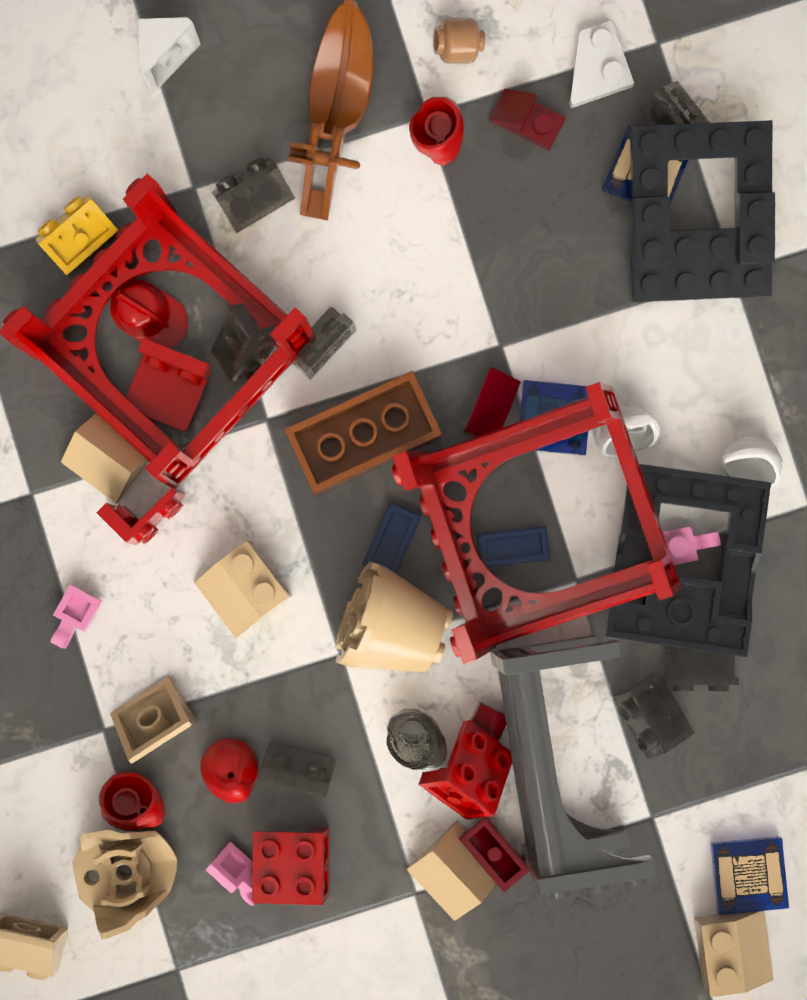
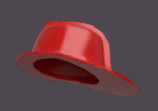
[110,280,188,348]

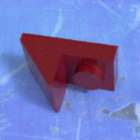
[489,89,566,151]

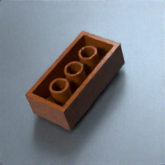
[284,371,442,496]

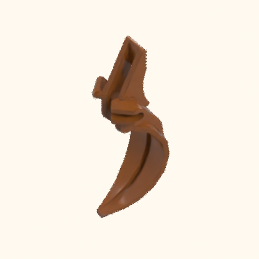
[287,0,374,221]

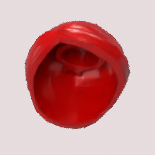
[409,97,464,166]
[200,738,259,803]
[99,772,165,831]

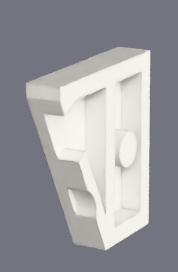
[569,20,634,108]

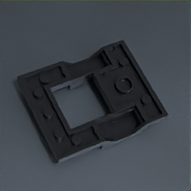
[630,120,775,302]
[605,464,771,657]

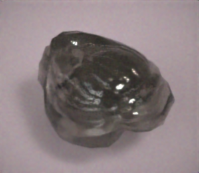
[386,709,447,770]

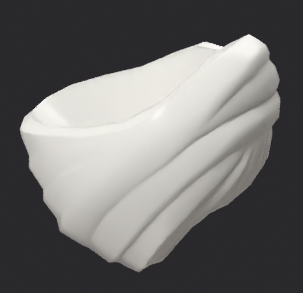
[592,405,661,456]
[720,435,783,488]

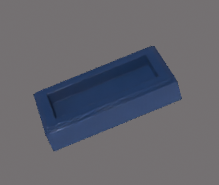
[362,501,422,573]
[477,526,550,568]

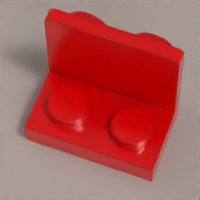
[126,338,213,432]
[96,487,185,545]
[418,720,512,820]
[252,827,330,905]

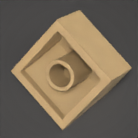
[194,540,291,638]
[694,909,774,997]
[0,913,68,980]

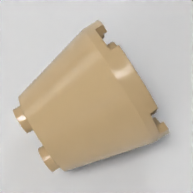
[335,562,453,673]

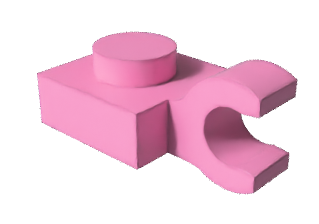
[663,526,721,565]
[50,584,103,649]
[206,841,255,906]

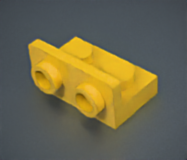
[35,195,118,275]

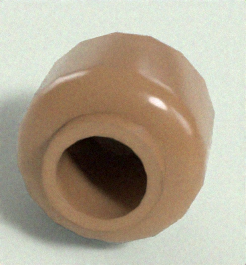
[433,18,485,64]

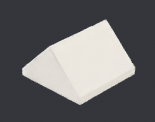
[138,17,201,93]

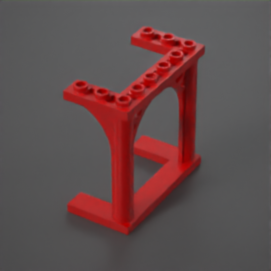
[0,173,316,489]
[392,382,682,664]

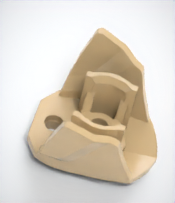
[72,829,178,939]

